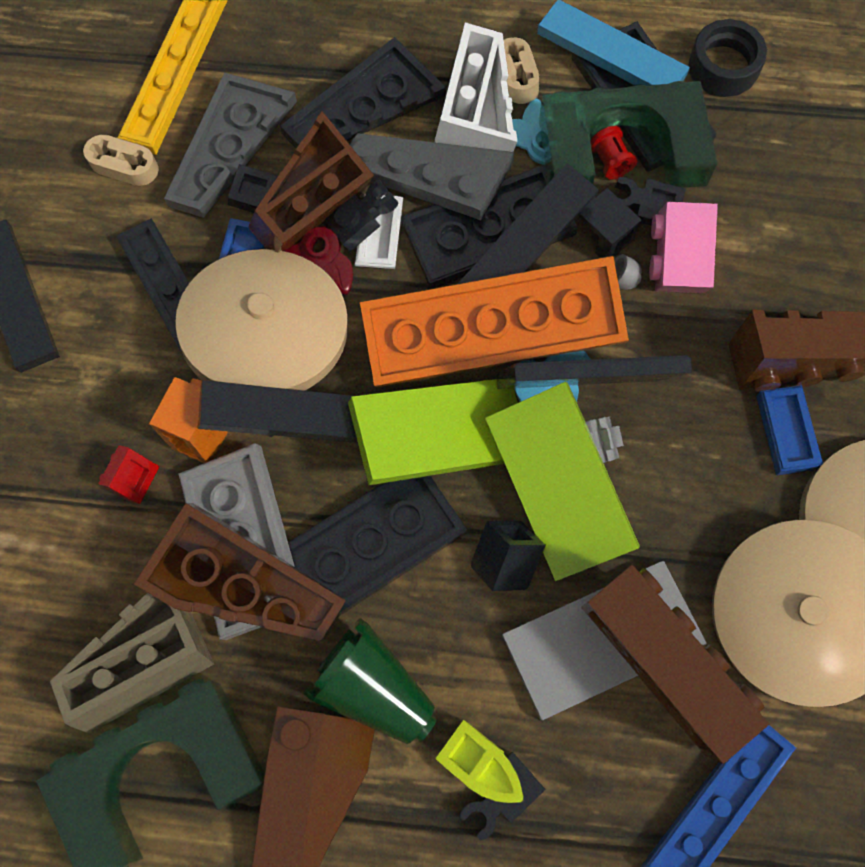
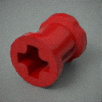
[589,126,638,180]

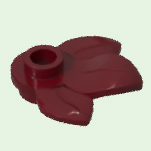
[285,227,353,295]

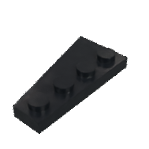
[280,37,446,148]

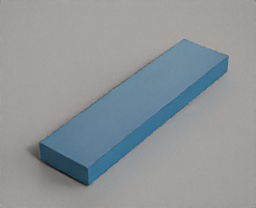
[537,0,690,103]

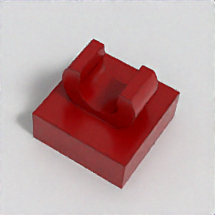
[98,445,160,505]

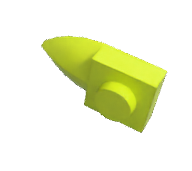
[435,720,524,803]

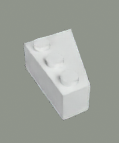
[434,22,517,152]

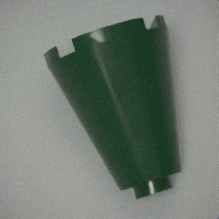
[303,618,437,744]

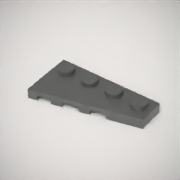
[164,72,297,218]
[350,133,514,220]

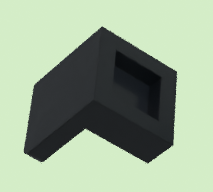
[579,188,641,258]
[471,521,546,591]

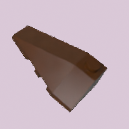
[134,503,346,641]
[252,706,375,867]

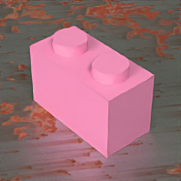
[649,202,718,293]

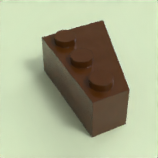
[248,111,374,253]
[729,309,865,392]

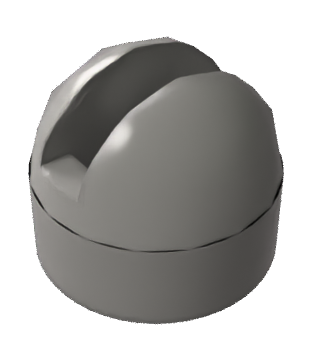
[614,254,642,290]

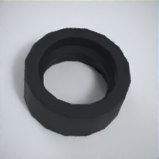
[688,19,768,97]

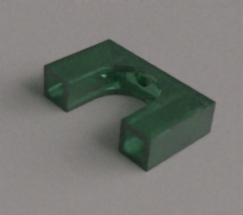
[539,81,717,188]
[36,678,265,867]

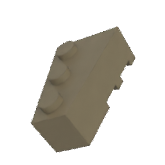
[50,593,214,734]

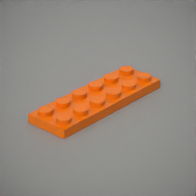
[360,256,629,387]

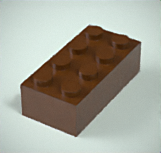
[581,564,770,764]

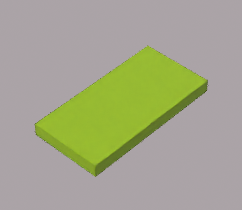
[348,379,518,485]
[485,382,640,581]

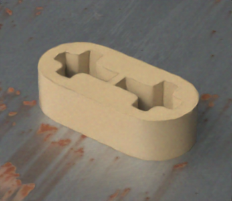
[504,37,539,104]
[83,135,159,186]

